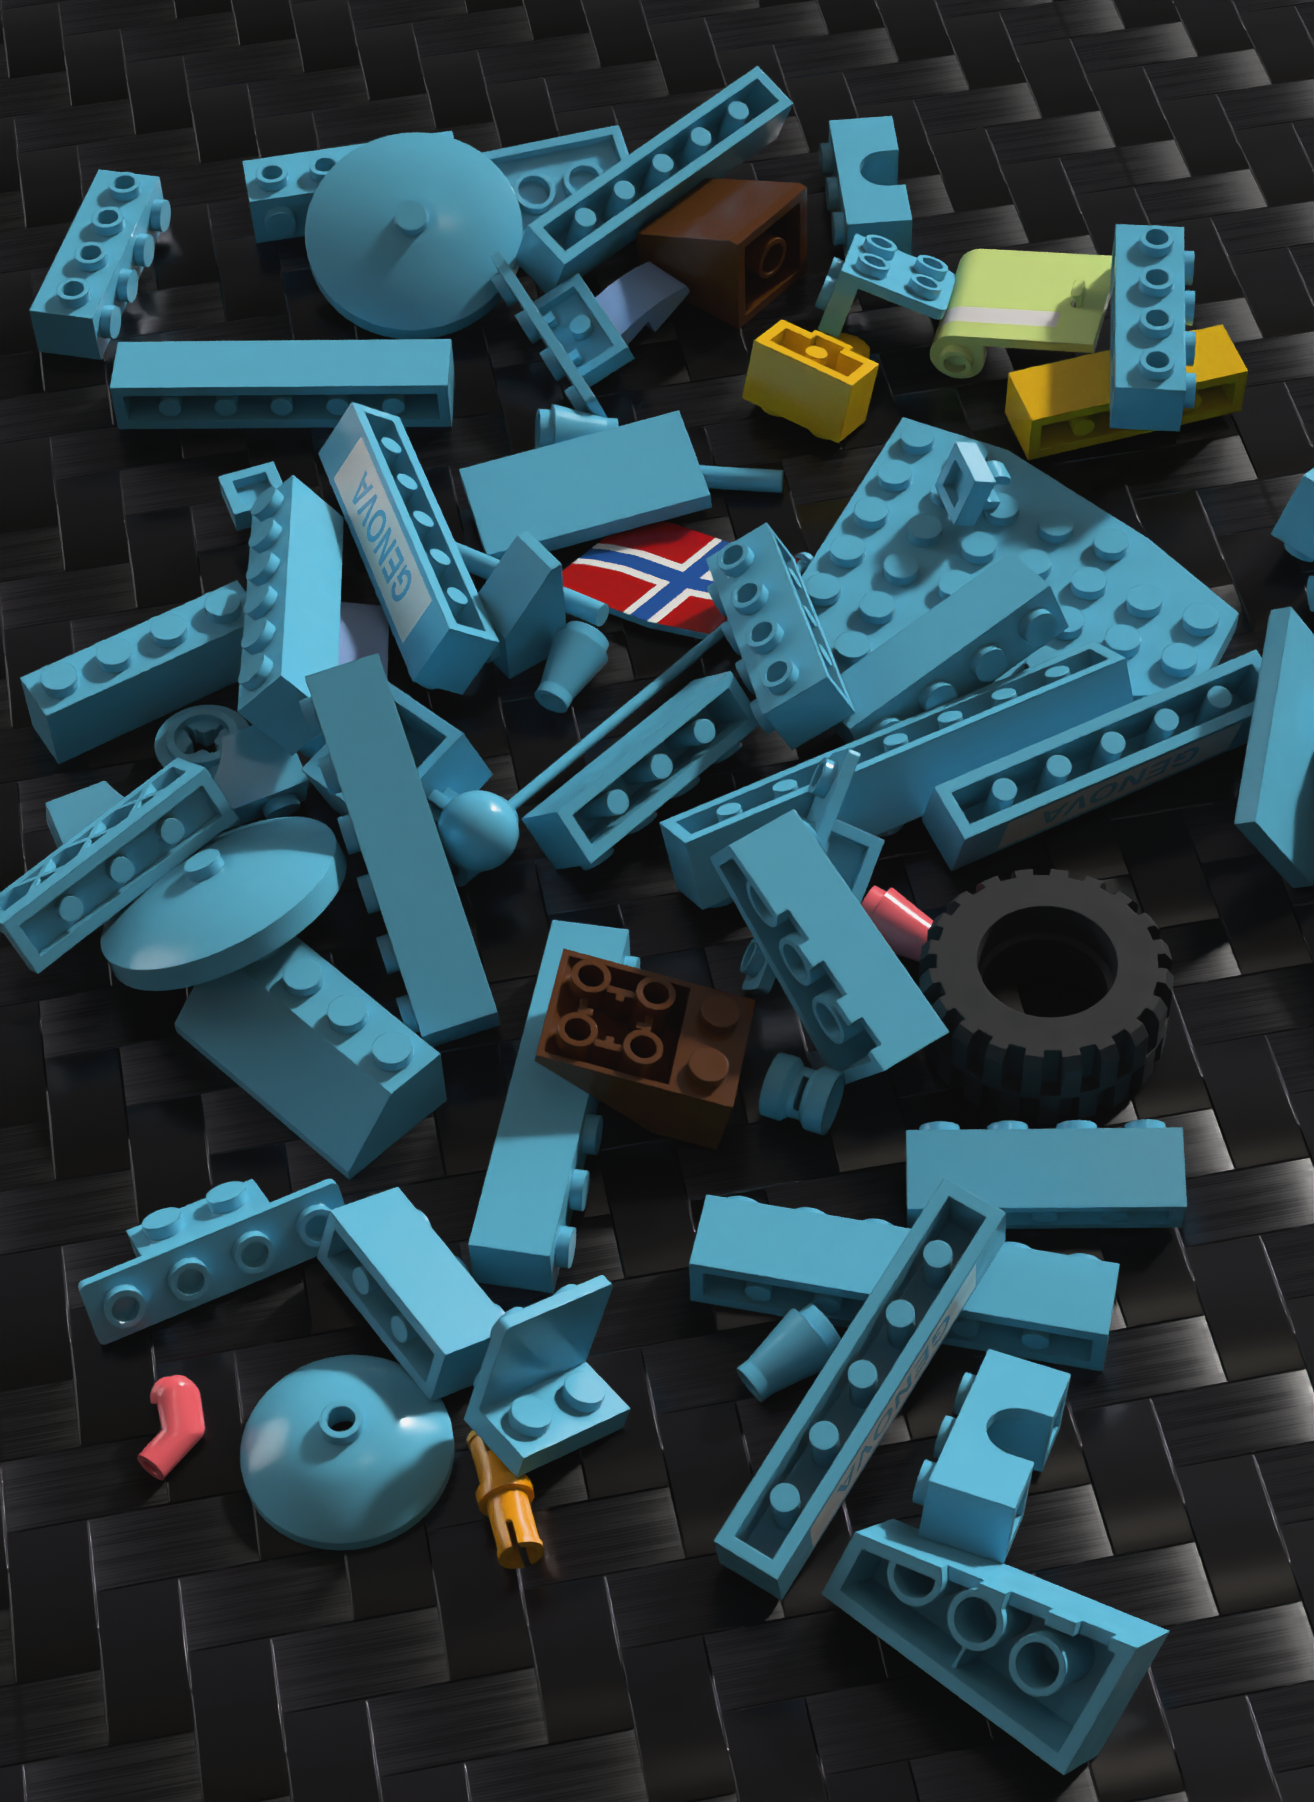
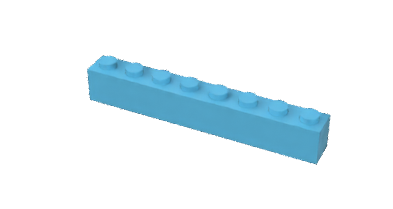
[659,641,1134,910]

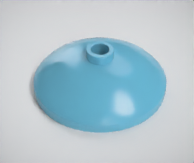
[240,1355,454,1551]

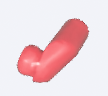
[137,1375,205,1480]

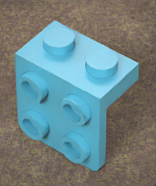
[815,233,955,338]

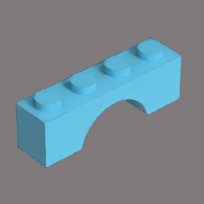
[45,725,309,848]

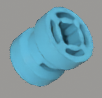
[759,1052,845,1136]

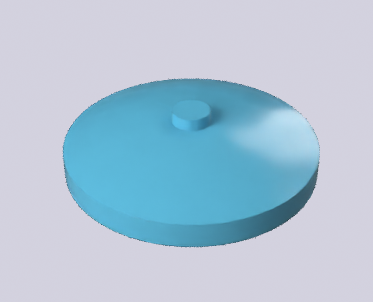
[305,132,523,339]
[100,817,347,991]

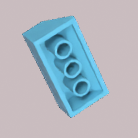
[174,936,447,1180]

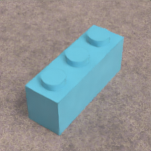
[317,1187,505,1402]

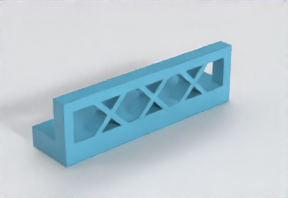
[0,757,238,974]

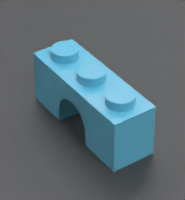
[819,116,912,258]
[913,1349,1071,1564]

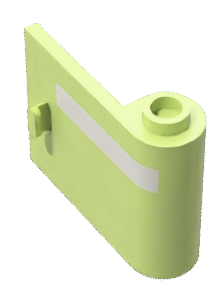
[930,249,1112,379]

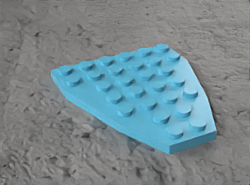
[802,417,1239,701]

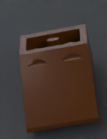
[534,948,756,1150]

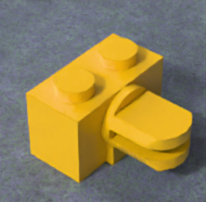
[742,319,879,443]

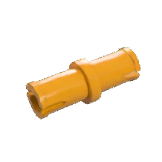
[466,1430,545,1569]

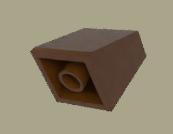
[636,178,807,330]

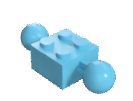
[299,682,519,872]

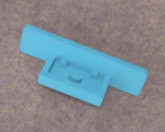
[490,250,635,418]
[740,748,885,995]
[78,1179,345,1345]

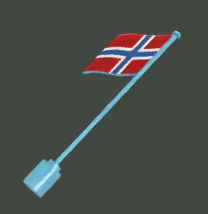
[436,521,814,887]

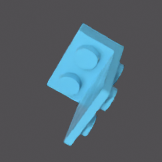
[464,1275,630,1477]

